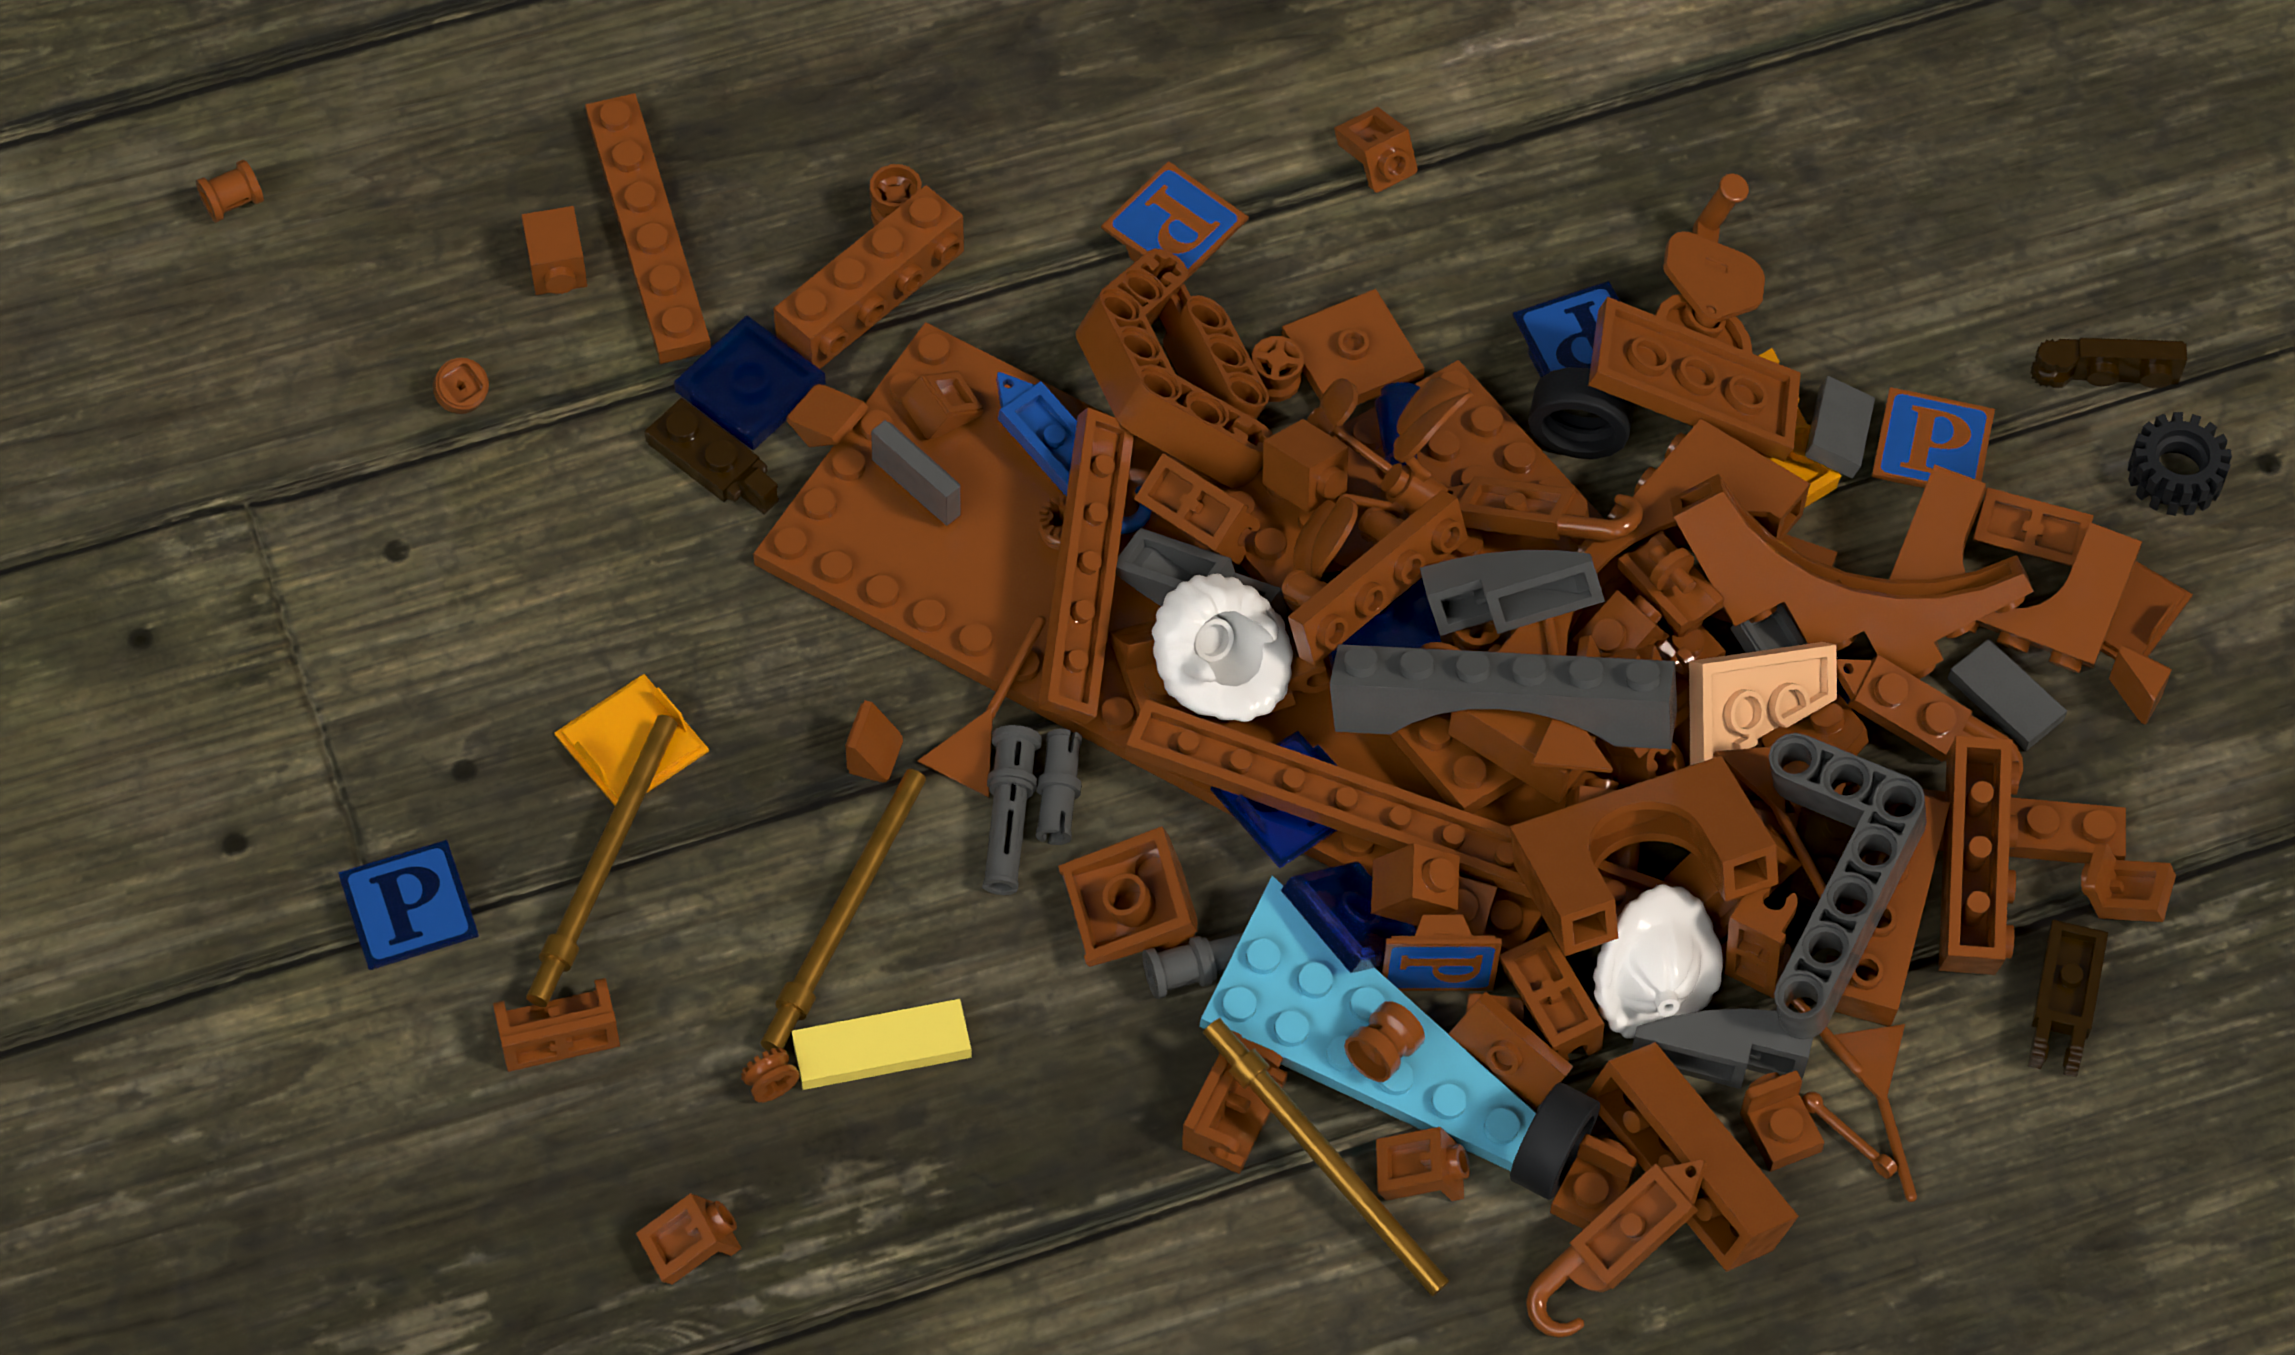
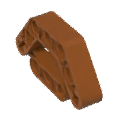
[1076,248,1273,488]

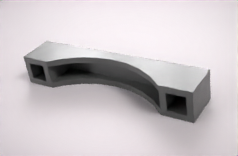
[1330,644,1677,749]

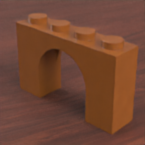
[1889,464,2142,673]
[1510,756,1779,956]

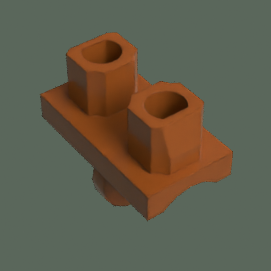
[1617,531,1724,637]

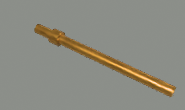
[526,715,678,1007]
[760,769,926,1051]
[1203,1018,1450,1297]

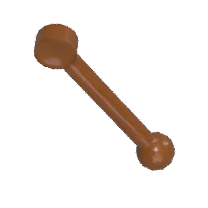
[1802,1091,1898,1179]

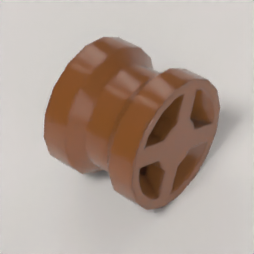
[1251,336,1304,402]

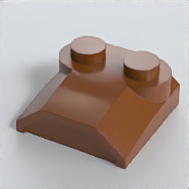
[1058,826,1197,967]

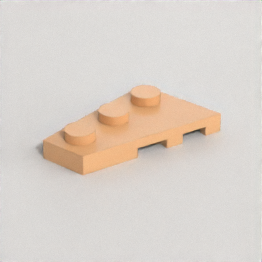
[1689,642,1837,765]

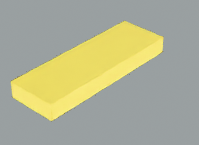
[791,999,972,1090]

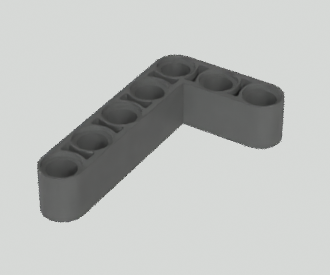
[1769,733,1927,1039]

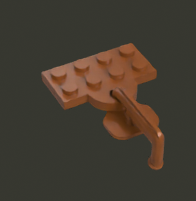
[1588,173,1801,462]

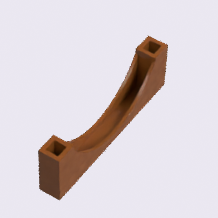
[1448,419,1810,804]

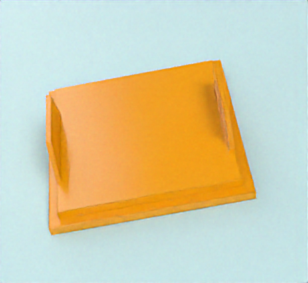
[554,674,709,806]

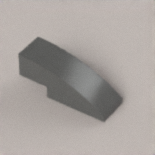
[1116,528,1289,622]
[1420,550,1605,636]
[1631,1009,1813,1089]

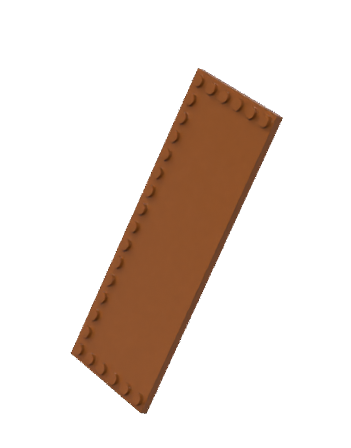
[753,322,1620,954]

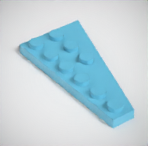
[1199,876,1536,1171]

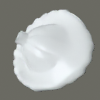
[1152,574,1293,722]
[1593,884,1723,1038]

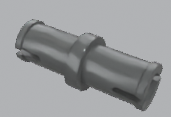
[1036,729,1083,845]

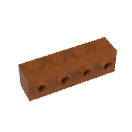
[774,185,964,374]
[1939,735,2020,975]
[1825,796,1950,1026]
[1586,1042,1799,1272]

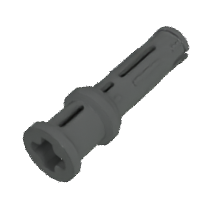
[982,725,1042,895]
[1143,932,1244,999]

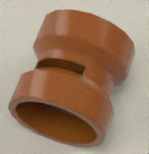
[870,164,922,226]
[1344,1001,1425,1082]

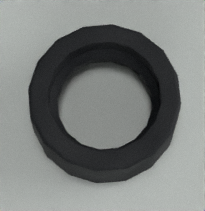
[1528,367,1635,459]
[1510,1082,1600,1200]

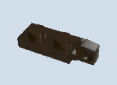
[644,398,779,515]

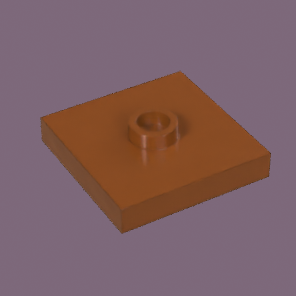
[1281,289,1425,405]

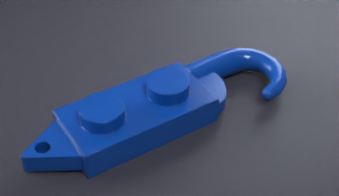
[996,372,1152,535]

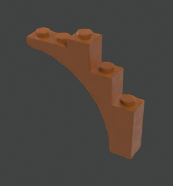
[1670,474,2034,679]

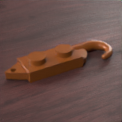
[1448,476,1643,541]
[1837,655,2024,783]
[1526,1159,1707,1338]

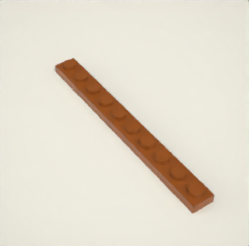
[1125,699,1676,917]

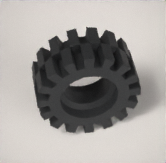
[2127,412,2232,516]

